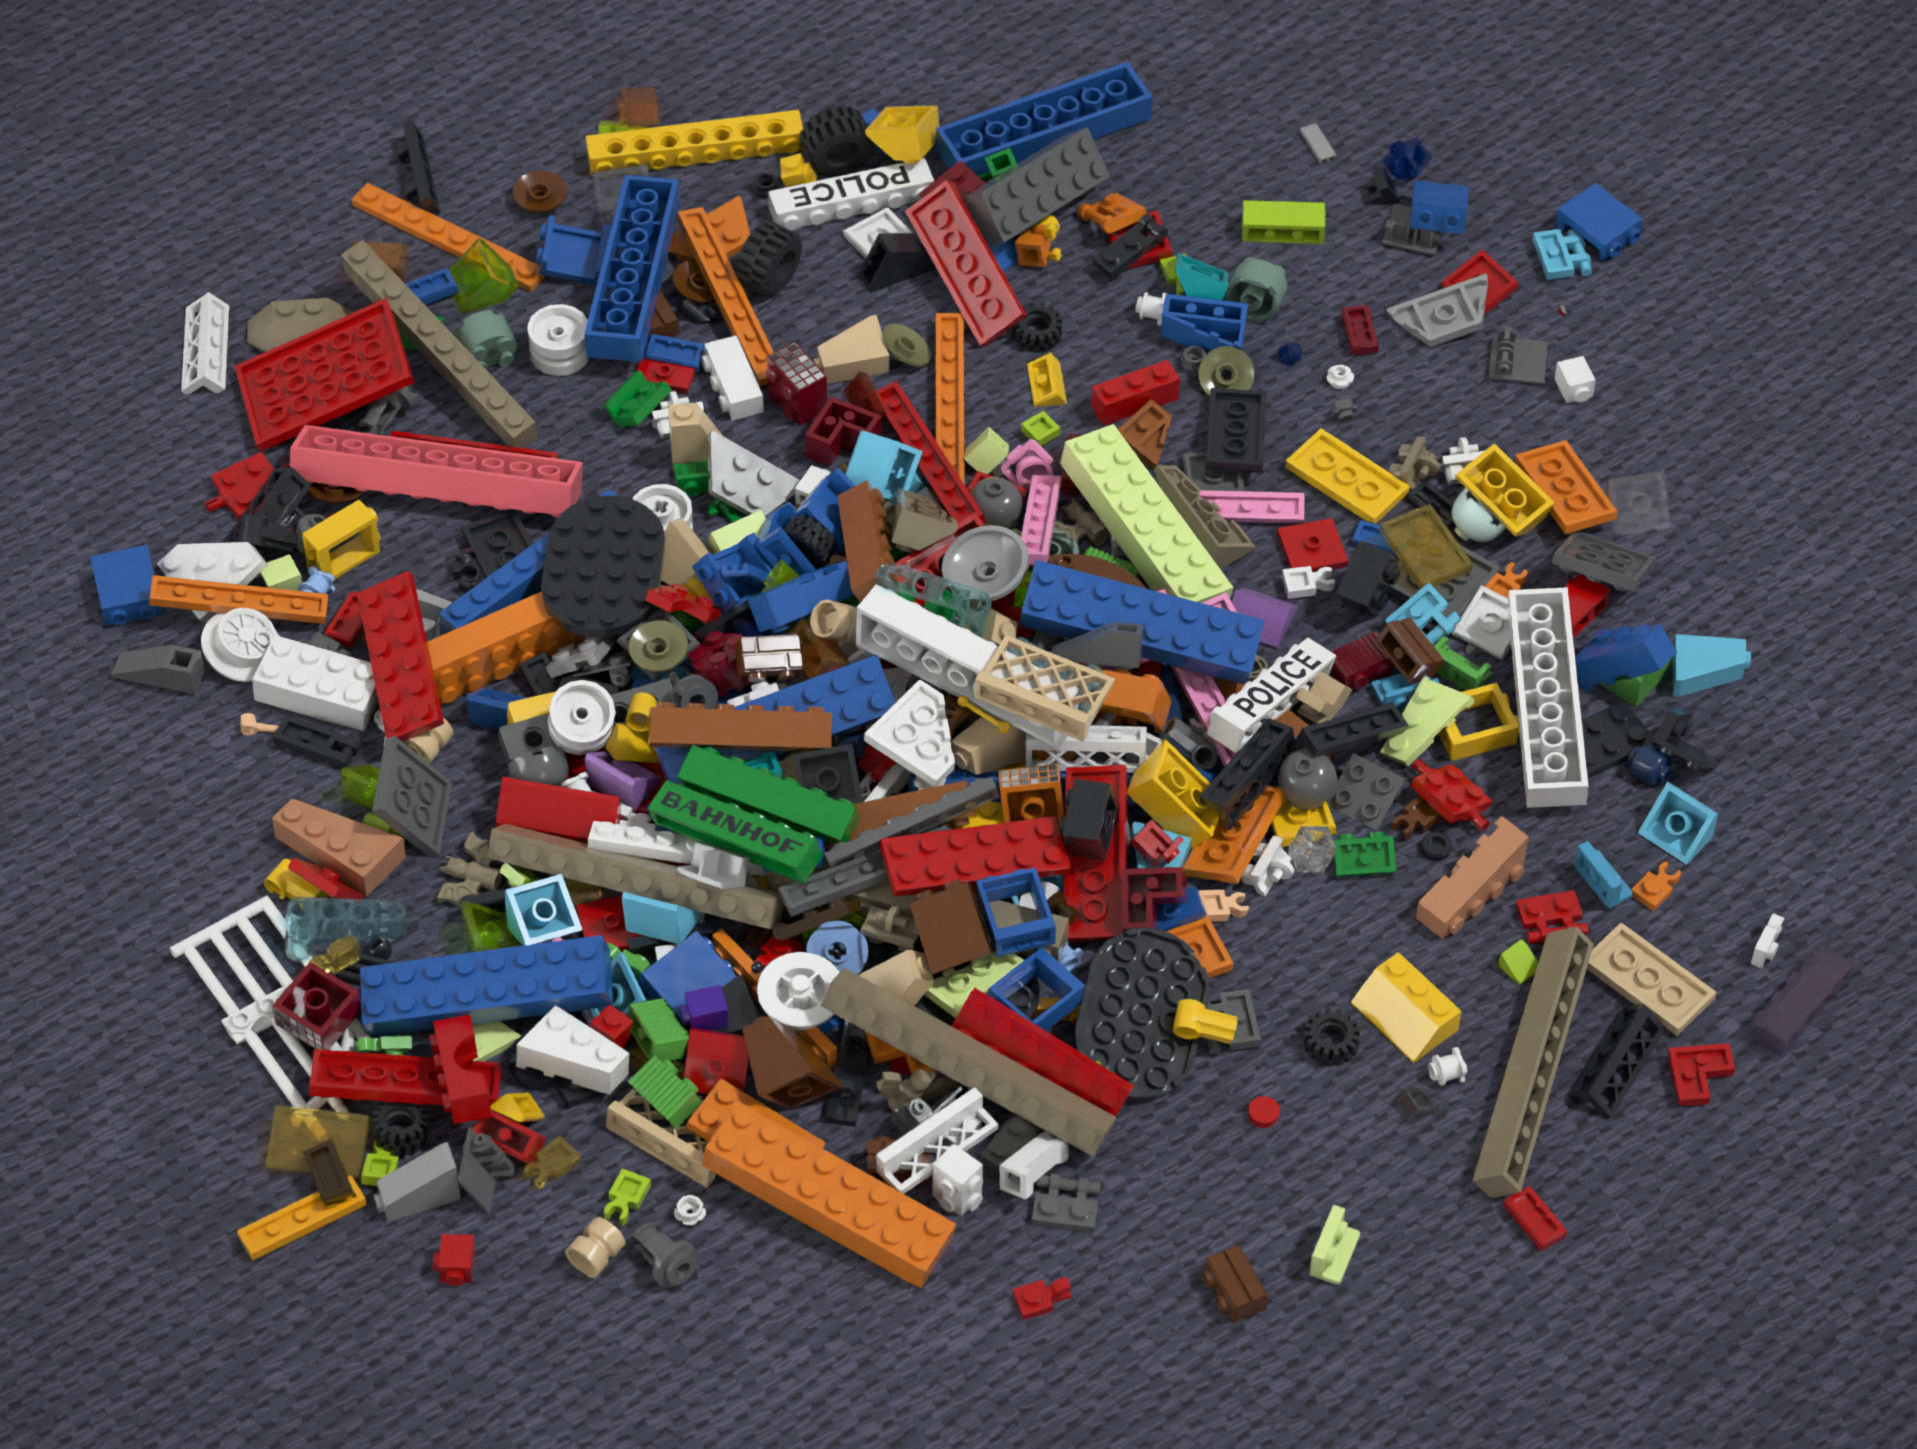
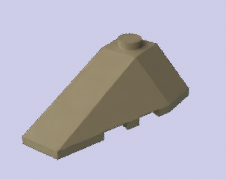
[1154,465,1255,569]
[891,488,958,552]

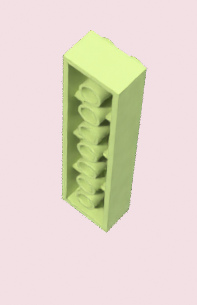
[1060,424,1233,603]

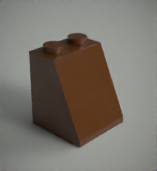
[909,879,994,974]
[742,1016,842,1110]

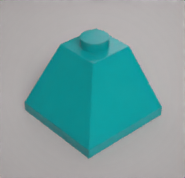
[1175,253,1229,300]

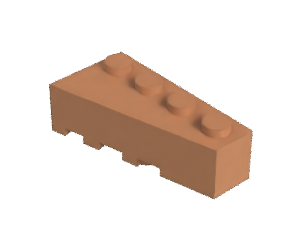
[272,799,406,897]
[1416,816,1529,939]

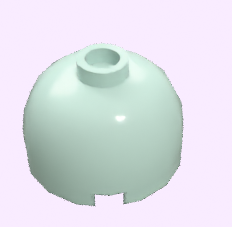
[1451,488,1506,542]

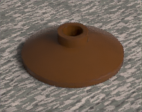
[513,171,567,213]
[673,259,715,303]
[307,482,363,505]

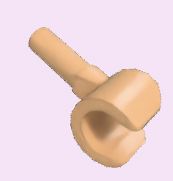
[240,713,279,735]

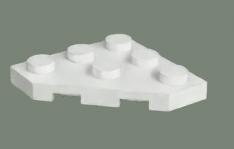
[157,542,268,623]
[864,680,955,787]

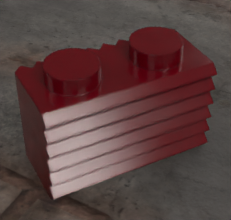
[1330,630,1394,690]

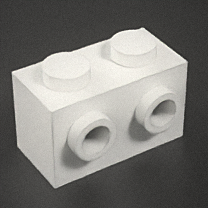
[933,1143,983,1217]

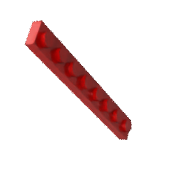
[872,381,986,523]

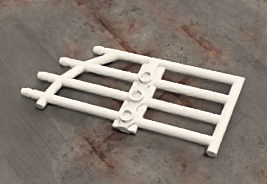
[169,895,371,1143]

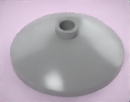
[942,525,1029,603]

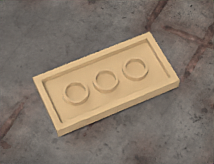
[1587,923,1717,1036]

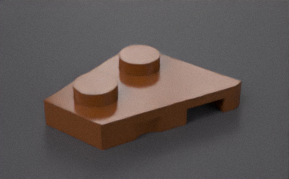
[1118,399,1172,469]

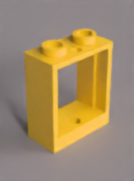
[302,500,381,579]
[1438,683,1519,761]

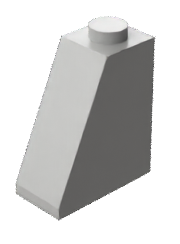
[373,1142,461,1222]

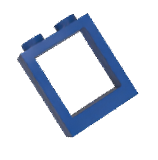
[976,868,1056,957]
[988,947,1085,1031]

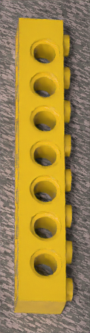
[586,110,803,176]

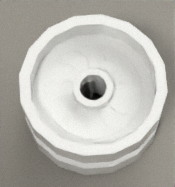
[528,304,589,376]
[633,484,693,532]
[547,680,615,755]

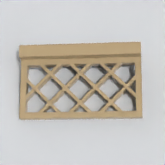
[974,635,1115,742]
[606,1088,715,1188]

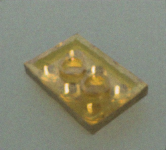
[1379,504,1473,589]
[266,1105,370,1179]

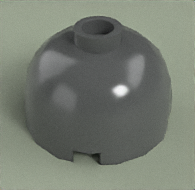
[969,477,1023,530]
[507,746,569,787]
[1278,748,1338,810]

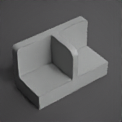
[676,841,750,889]

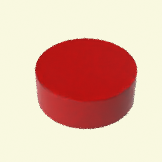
[1248,1096,1280,1128]

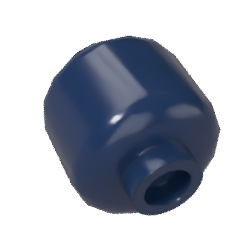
[1627,743,1673,787]

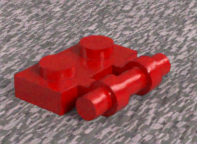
[1515,890,1589,945]

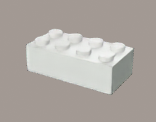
[252,635,378,731]

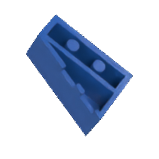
[1161,294,1248,354]
[747,561,854,634]
[1575,624,1677,692]

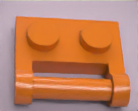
[1077,193,1146,233]

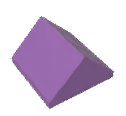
[1232,588,1298,650]
[585,751,662,811]

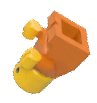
[1015,214,1062,267]

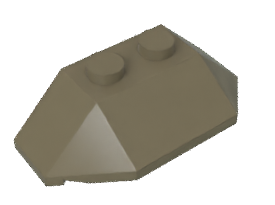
[247,298,354,353]

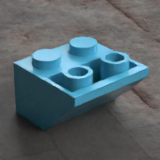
[845,430,923,504]

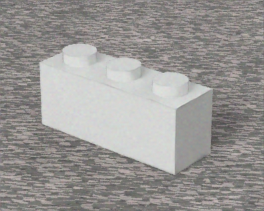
[701,335,763,421]

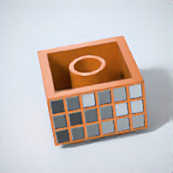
[998,764,1064,828]

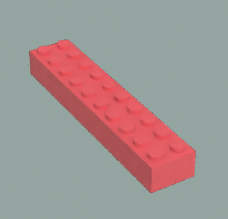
[290,425,583,518]

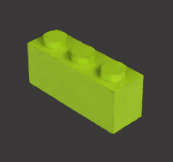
[1242,200,1325,244]

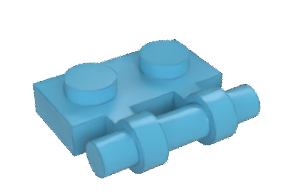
[1533,229,1592,280]
[1385,583,1462,646]

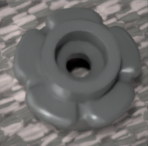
[1181,346,1206,371]
[1331,399,1358,423]

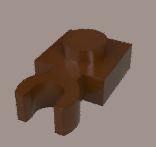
[1391,796,1444,840]

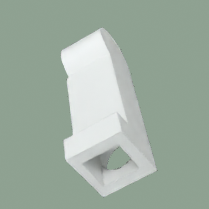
[1000,1131,1069,1199]

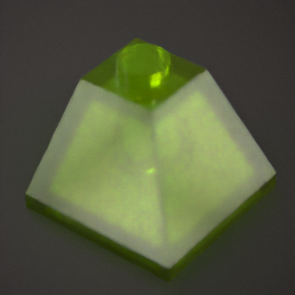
[449,238,519,314]

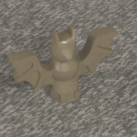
[1054,499,1110,546]
[437,832,502,906]
[876,1069,959,1111]

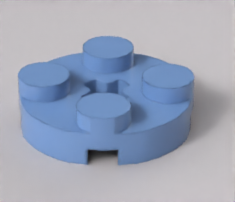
[806,921,868,975]

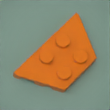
[669,196,750,261]

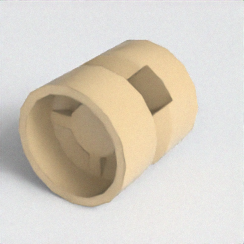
[810,599,857,644]
[403,718,454,764]
[565,1217,625,1278]

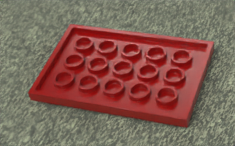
[235,298,415,451]

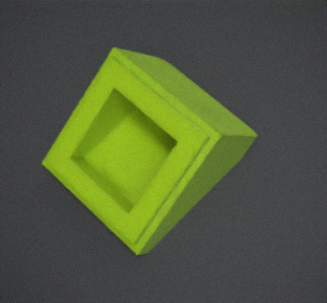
[1498,939,1538,986]

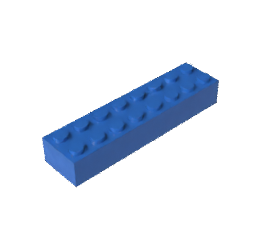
[936,62,1152,176]
[584,175,681,362]
[1019,560,1265,685]
[654,655,896,784]
[360,935,613,1038]

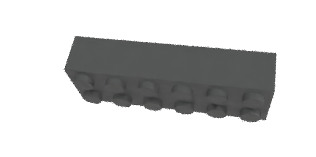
[962,127,1110,247]

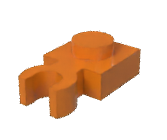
[1484,562,1528,598]
[1631,862,1681,911]

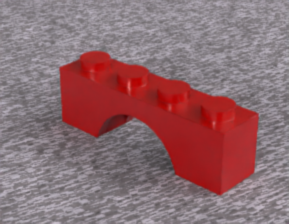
[429,1014,491,1124]

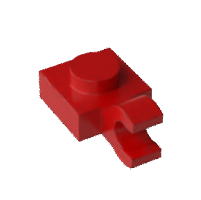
[754,936,804,966]
[1013,1277,1072,1320]

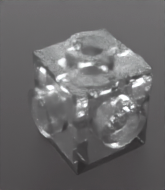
[1289,826,1336,873]

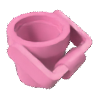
[1001,439,1053,489]

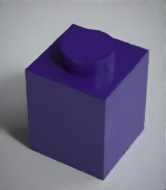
[680,984,729,1031]

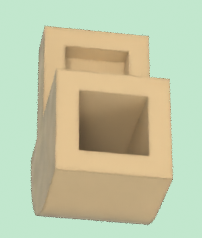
[1295,672,1352,724]

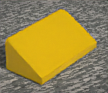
[1027,353,1067,407]
[507,691,557,725]
[605,723,660,763]
[490,1093,545,1122]

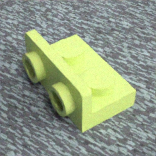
[1310,1205,1360,1285]

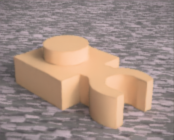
[1198,890,1249,922]

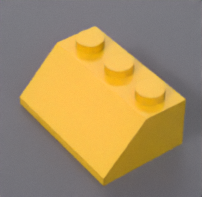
[865,106,940,164]
[1455,443,1555,536]
[1127,740,1219,849]
[1351,952,1462,1063]

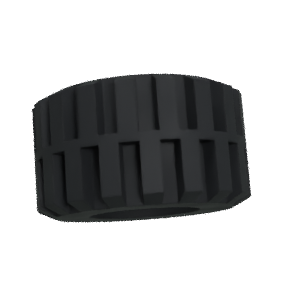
[800,105,874,176]
[736,220,802,297]

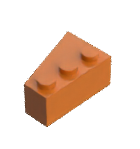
[1072,664,1172,733]

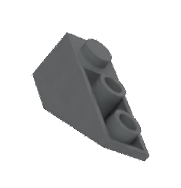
[1051,622,1144,670]
[111,645,204,694]

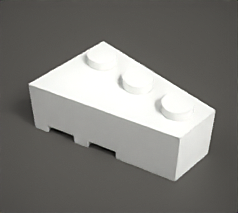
[516,1005,629,1094]

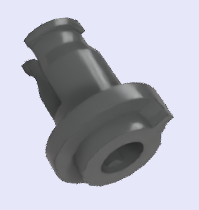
[358,386,417,435]
[667,667,718,709]
[633,1223,698,1288]

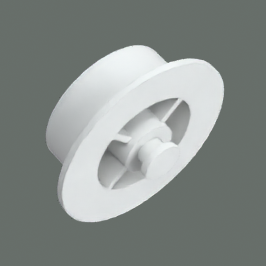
[201,608,279,682]
[757,952,840,1030]

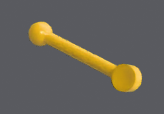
[957,695,1010,734]

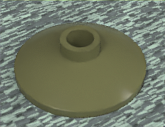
[882,323,931,367]
[1199,346,1254,396]
[629,620,688,672]

